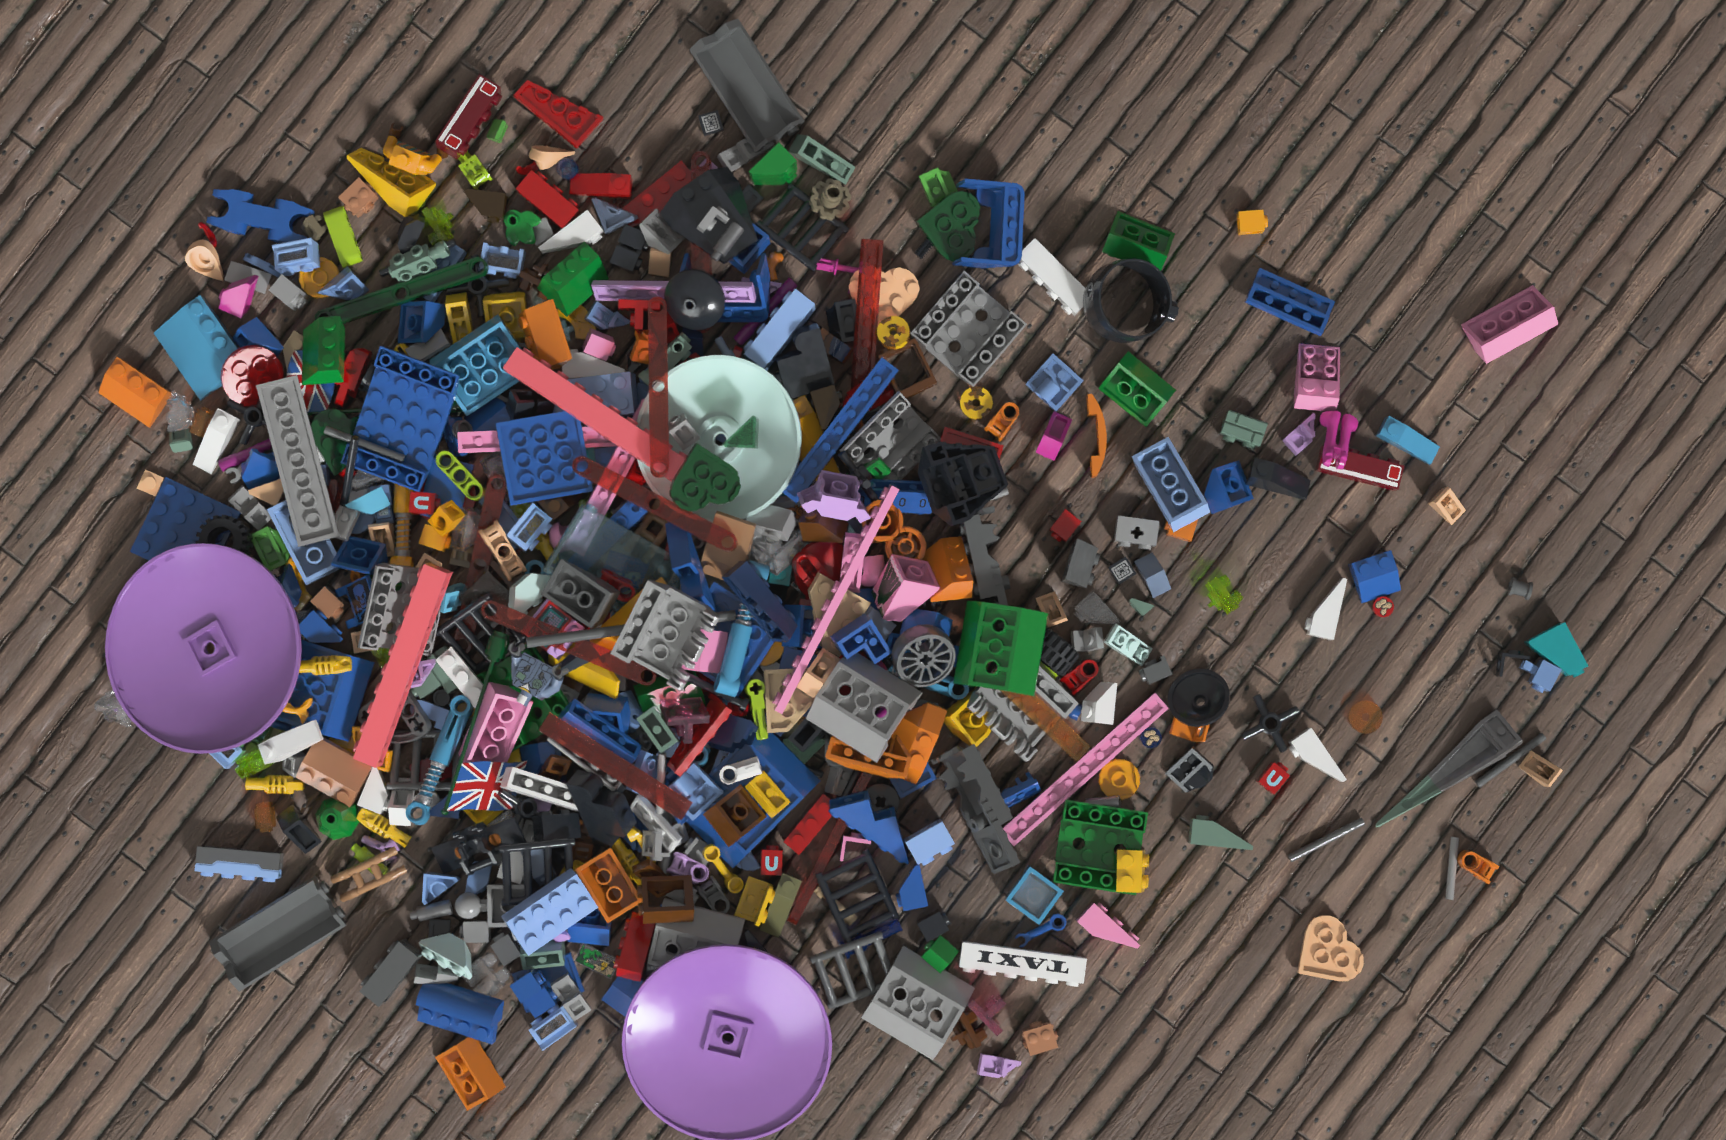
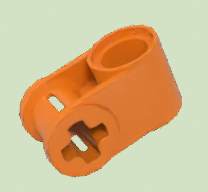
[984,402,1019,442]
[1457,850,1500,884]

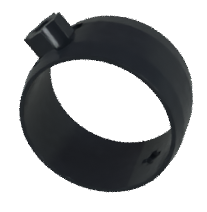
[1083,258,1179,343]

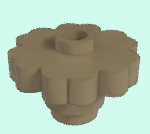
[809,178,851,221]

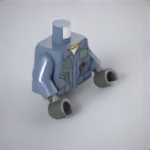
[509,641,569,707]

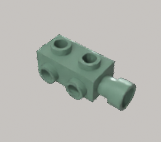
[388,240,450,283]
[638,332,692,387]

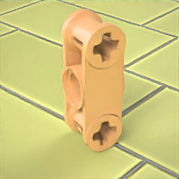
[479,520,527,582]

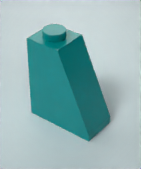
[1524,622,1588,678]

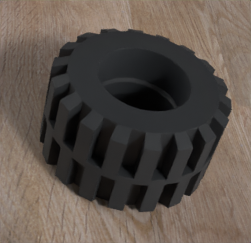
[195,515,253,556]
[1040,626,1080,676]

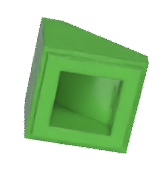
[486,119,508,144]

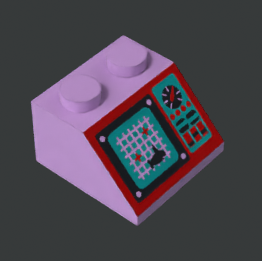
[521,599,585,661]

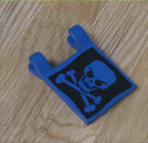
[334,575,372,629]

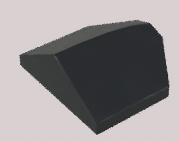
[1165,746,1214,793]

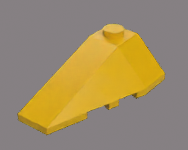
[347,148,436,217]
[548,640,620,699]
[944,686,992,747]

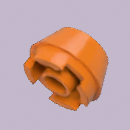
[885,526,926,560]

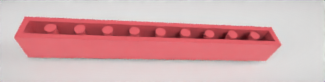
[503,347,687,482]
[353,563,453,768]

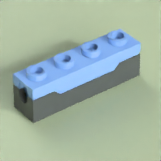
[195,845,284,882]

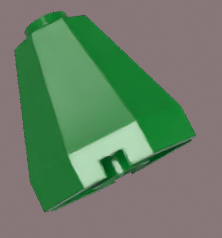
[315,798,360,840]

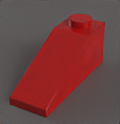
[569,173,633,199]

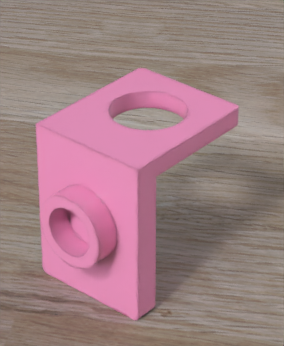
[840,833,871,861]

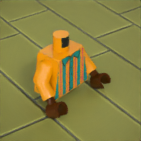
[383,123,448,175]

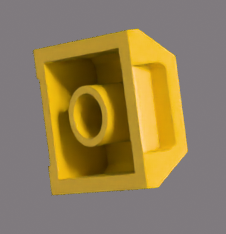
[483,291,527,343]

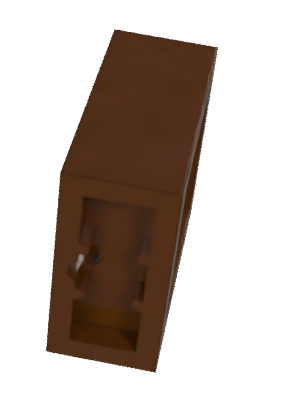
[878,337,937,399]
[637,875,694,924]

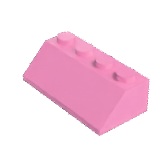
[1461,285,1558,364]
[458,682,533,763]

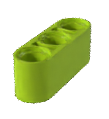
[323,206,363,268]
[436,451,485,501]

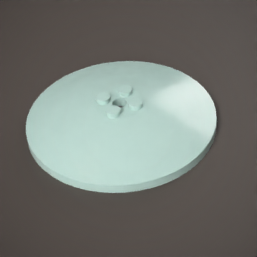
[637,355,802,523]

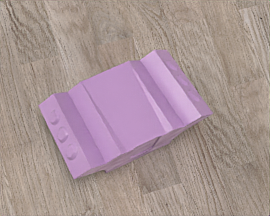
[797,470,871,523]

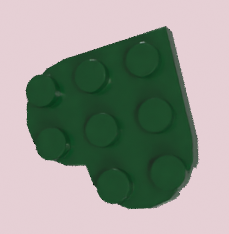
[915,190,980,261]
[310,409,359,476]
[669,443,741,511]

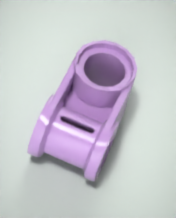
[666,852,709,885]

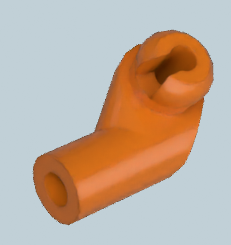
[767,251,784,281]

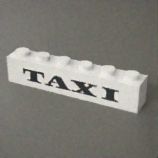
[959,941,1087,987]

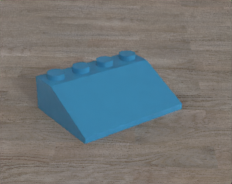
[154,295,239,400]
[429,315,522,416]

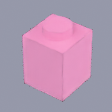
[582,328,616,361]

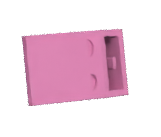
[1294,343,1340,411]

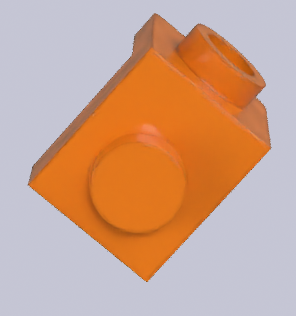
[630,330,659,365]

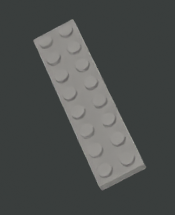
[256,375,340,547]

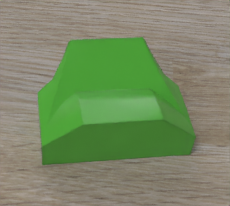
[918,167,957,207]
[251,526,290,572]

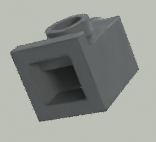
[1138,655,1172,684]

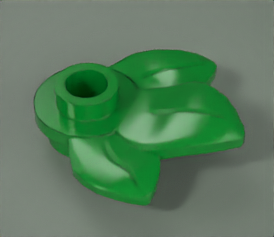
[504,209,542,246]

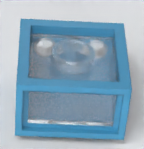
[1004,865,1064,925]

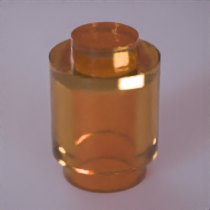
[189,406,214,438]
[253,802,277,833]

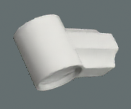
[719,756,762,784]

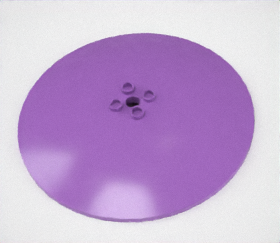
[105,543,302,754]
[622,944,832,1140]

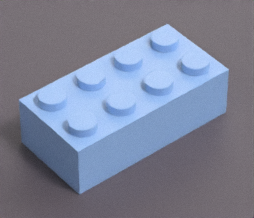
[744,289,816,371]
[553,372,639,417]
[1132,437,1210,532]
[267,500,341,585]
[904,819,955,866]
[501,868,598,956]

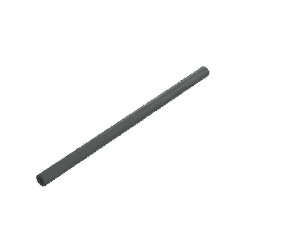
[526,610,736,648]

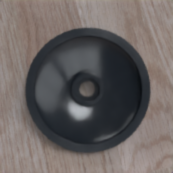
[664,269,726,330]
[1168,669,1230,727]

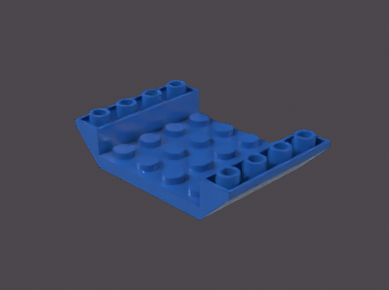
[341,346,460,492]
[276,640,375,742]
[681,733,821,869]

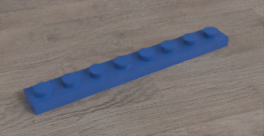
[783,358,899,503]

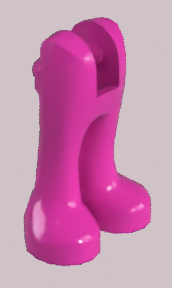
[1320,411,1358,470]

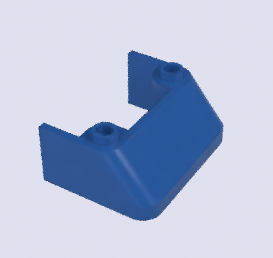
[953,179,1025,268]
[680,253,771,322]

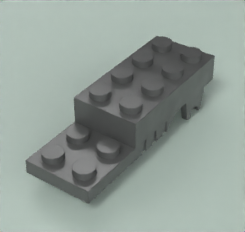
[959,506,1011,632]
[931,744,1020,874]

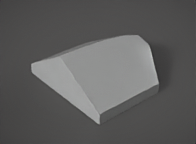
[639,209,685,255]

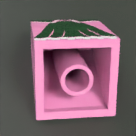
[871,554,940,622]

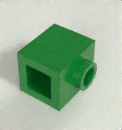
[921,935,959,973]

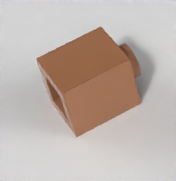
[310,586,345,620]

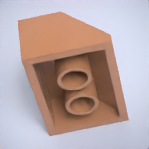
[296,737,372,807]

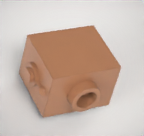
[338,177,379,218]
[1022,1021,1058,1056]

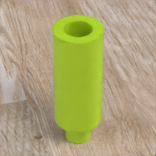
[351,843,389,875]

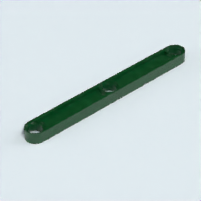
[314,257,489,324]

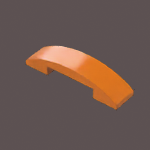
[1086,394,1107,478]

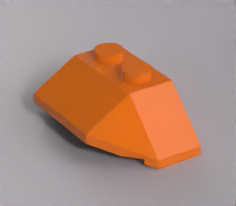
[893,702,947,784]
[825,734,912,779]

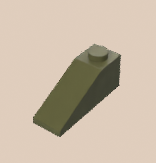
[760,872,802,938]

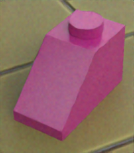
[218,275,259,318]
[1036,411,1073,461]

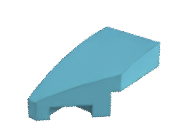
[345,487,391,515]

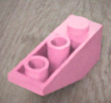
[1076,902,1140,949]

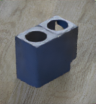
[707,715,758,753]

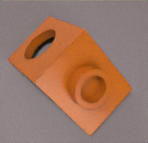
[1170,717,1210,742]

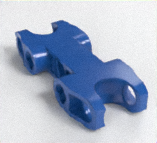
[206,189,315,243]

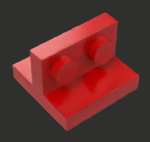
[618,299,660,332]

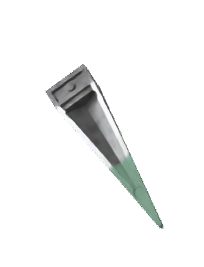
[1375,710,1523,827]

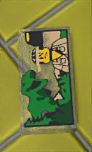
[574,943,617,979]

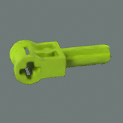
[458,151,493,190]
[744,679,768,740]

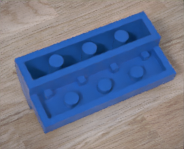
[1244,268,1335,336]
[416,983,504,1044]

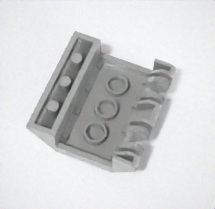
[610,580,720,691]
[967,665,1079,762]

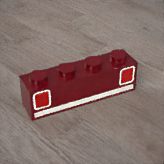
[435,74,502,160]
[1315,446,1404,491]

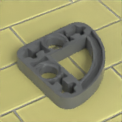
[358,690,432,743]

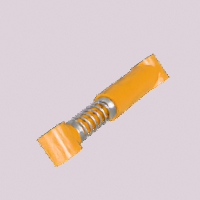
[390,483,415,567]

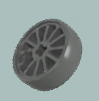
[891,624,956,687]

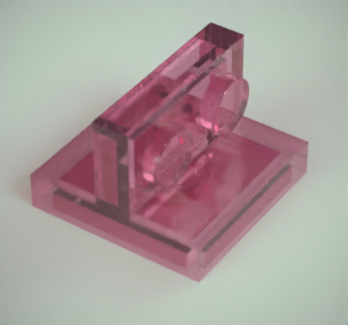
[659,697,710,744]
[967,994,1006,1036]

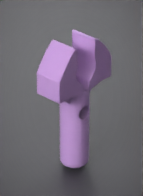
[361,835,400,861]

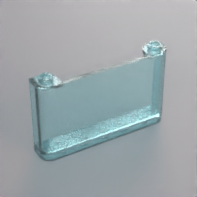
[543,503,680,612]

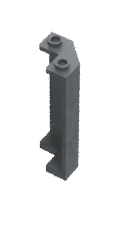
[689,19,805,153]
[209,875,346,992]

